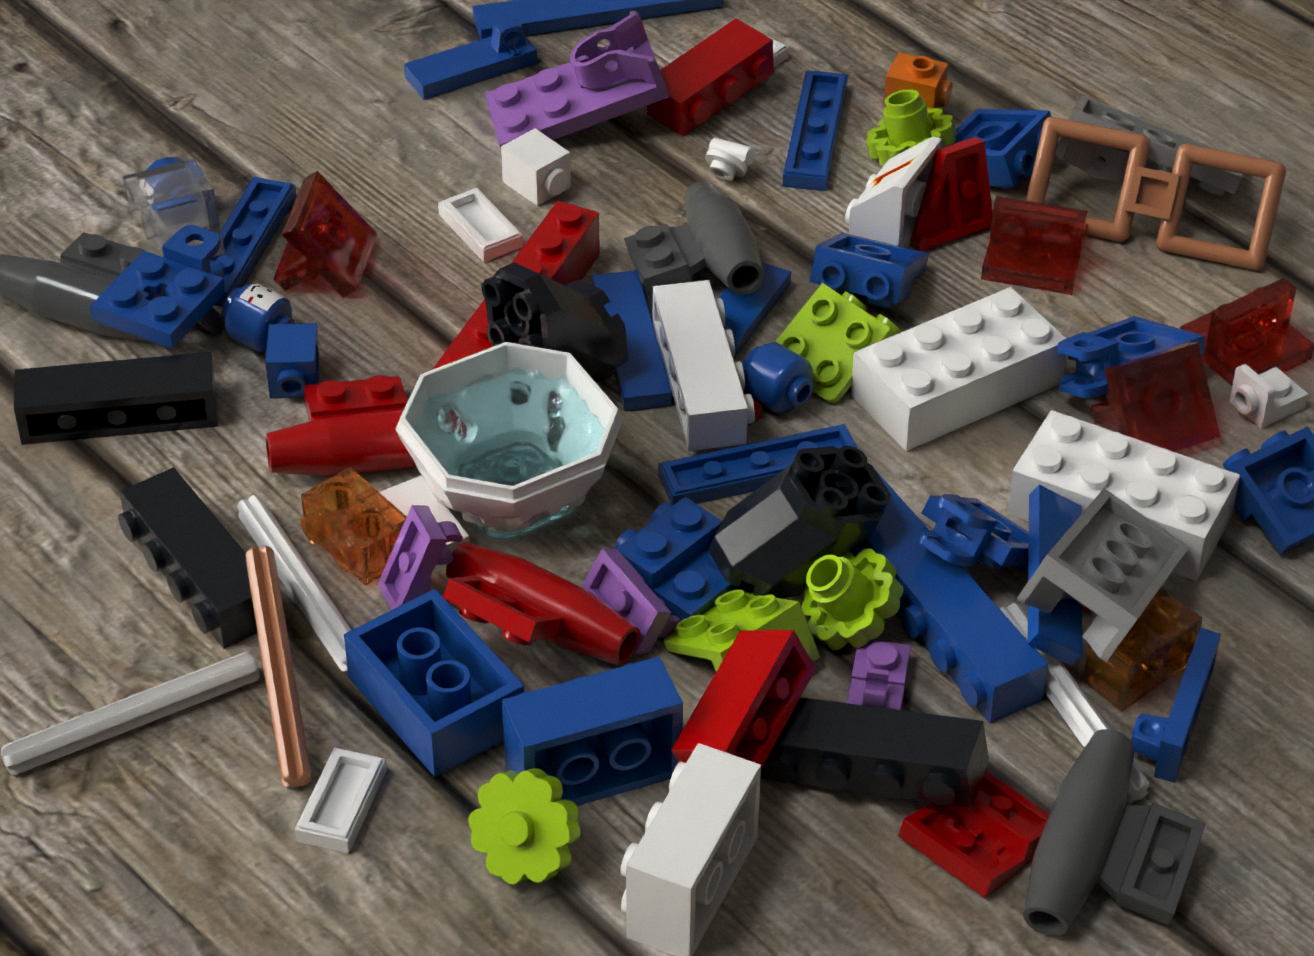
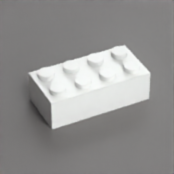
[851,287,1066,452]
[1007,410,1240,582]

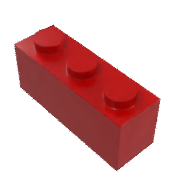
[647,18,774,136]
[671,630,816,768]

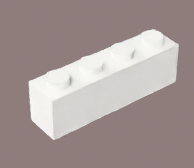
[653,280,755,451]

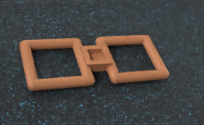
[1023,117,1286,270]

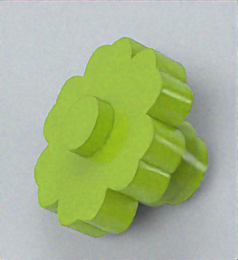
[866,89,956,165]
[801,548,903,651]
[468,768,581,884]

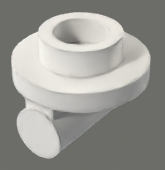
[705,138,755,181]

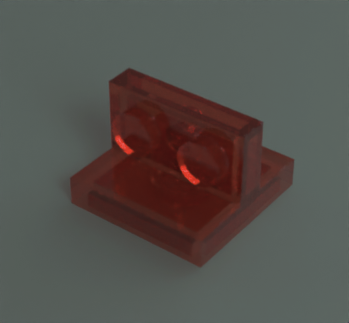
[273,171,377,298]
[981,196,1088,295]
[1180,278,1314,386]
[1090,342,1221,452]

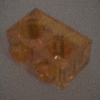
[300,467,407,586]
[1083,589,1203,712]

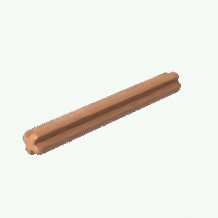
[245,546,312,789]

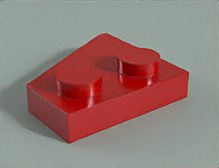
[910,137,994,251]

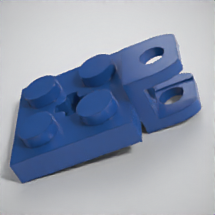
[90,225,225,349]
[1058,316,1205,398]
[918,494,1029,570]

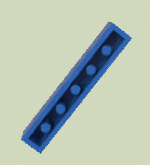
[849,471,1048,723]

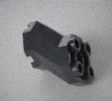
[481,262,628,383]
[708,446,891,598]

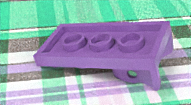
[485,11,669,147]

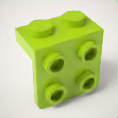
[775,283,901,404]
[663,590,820,671]

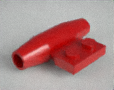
[266,375,467,477]
[442,542,640,665]

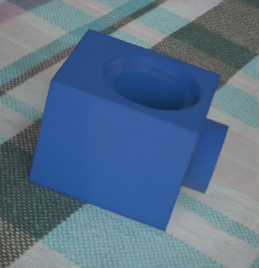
[265,323,321,398]

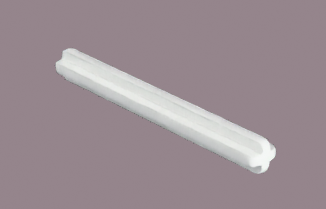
[237,495,351,674]
[1000,603,1149,804]
[1,652,260,775]

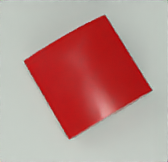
[898,770,1049,898]

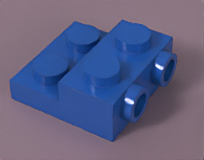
[944,109,1059,189]
[809,232,929,308]
[1223,426,1314,555]
[615,497,749,622]

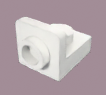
[1229,364,1308,429]

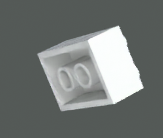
[620,743,761,956]

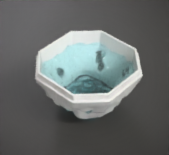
[396,342,623,538]

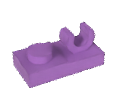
[377,505,463,610]
[582,548,680,654]
[847,640,911,710]

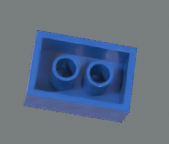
[344,589,525,777]
[502,656,683,806]

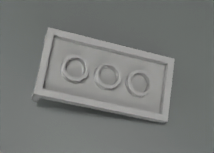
[1056,95,1243,195]
[1017,488,1189,662]

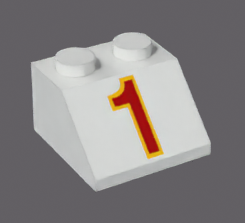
[845,136,942,248]

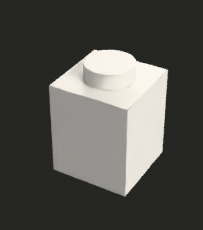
[501,128,571,206]

